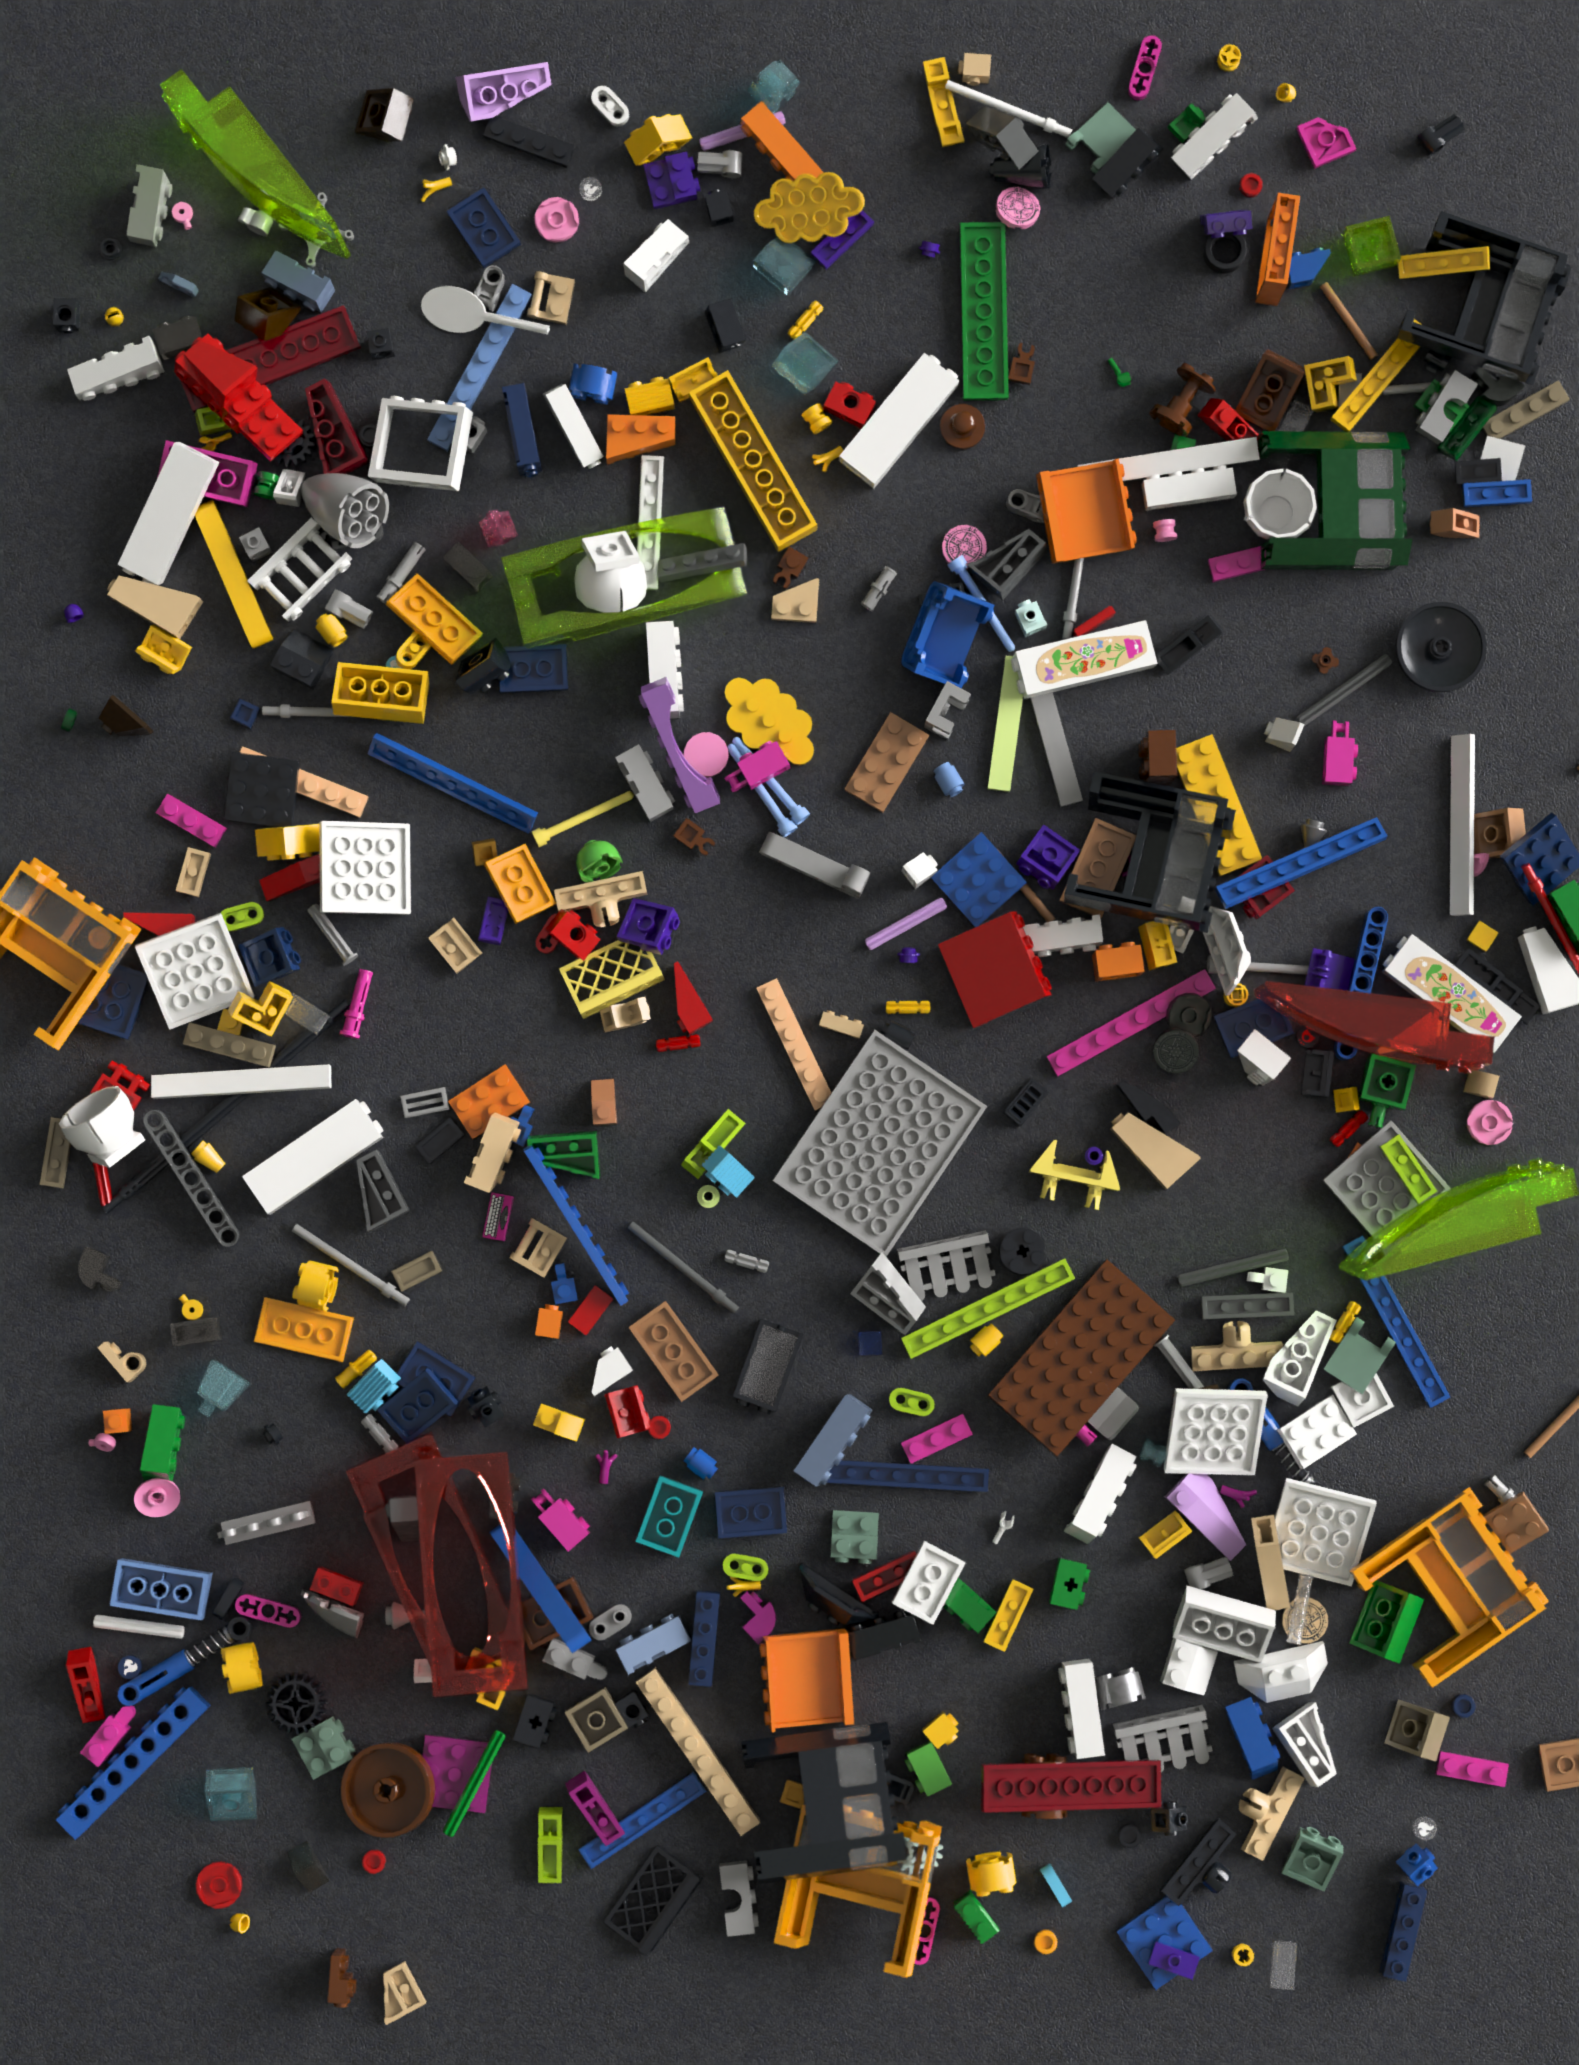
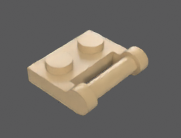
[527,271,575,325]
[509,1218,567,1278]

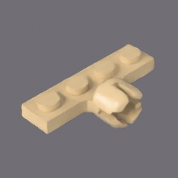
[554,871,648,927]
[1191,1321,1283,1371]
[1239,1767,1305,1861]

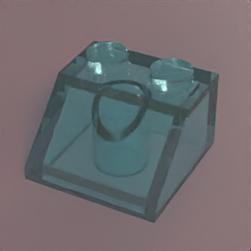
[753,237,816,296]
[772,332,838,395]
[205,1767,257,1821]

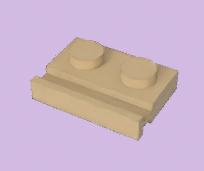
[429,918,483,974]

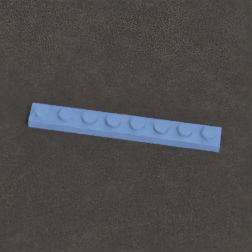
[427,284,533,452]

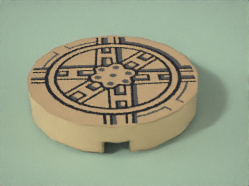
[1282,1597,1328,1643]

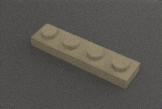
[1482,380,1570,439]
[183,1022,276,1068]

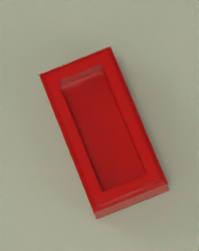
[1072,606,1116,637]
[568,1285,613,1336]

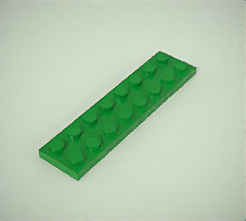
[960,222,1009,401]

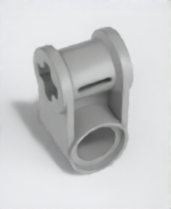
[474,265,505,312]
[1006,489,1044,523]

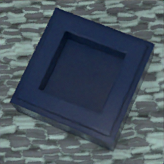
[230,698,261,729]

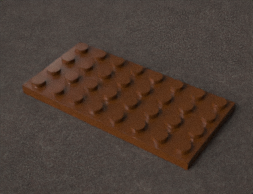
[987,1259,1175,1457]

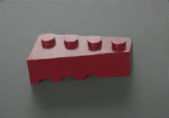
[305,378,370,474]

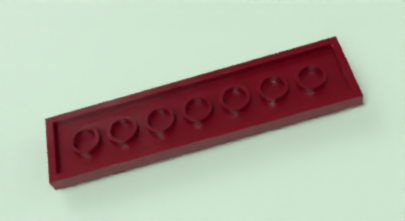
[181,305,361,413]
[981,1760,1161,1813]

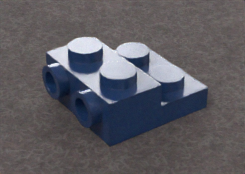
[238,927,301,987]

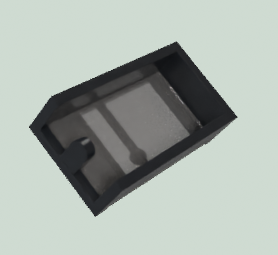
[733,1319,804,1414]

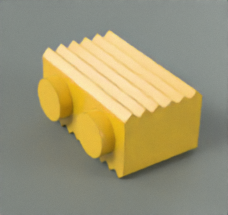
[625,377,675,416]

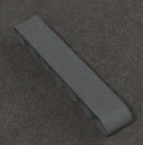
[144,1110,239,1247]

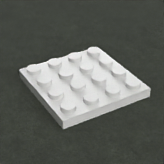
[319,821,411,915]
[135,913,255,1030]
[1164,1388,1268,1475]
[1275,1478,1376,1586]

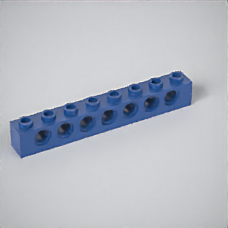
[56,1686,211,1840]

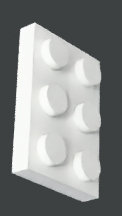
[1277,1395,1356,1470]
[892,1541,965,1624]

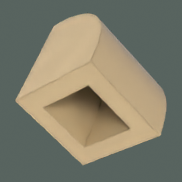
[1463,1070,1499,1099]

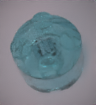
[748,59,800,113]

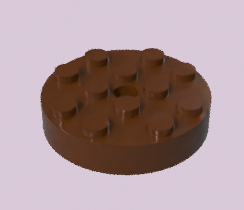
[341,1742,435,1838]

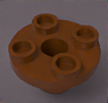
[940,404,985,450]

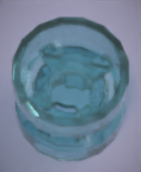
[1139,1438,1167,1468]

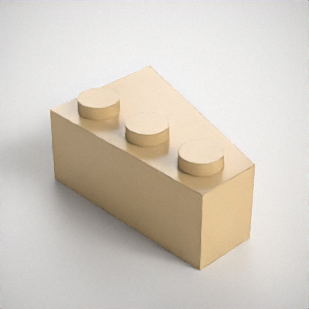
[464,1112,521,1193]

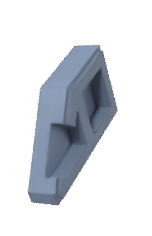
[158,272,199,298]

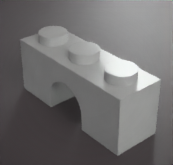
[1415,370,1478,444]
[719,1860,759,1937]

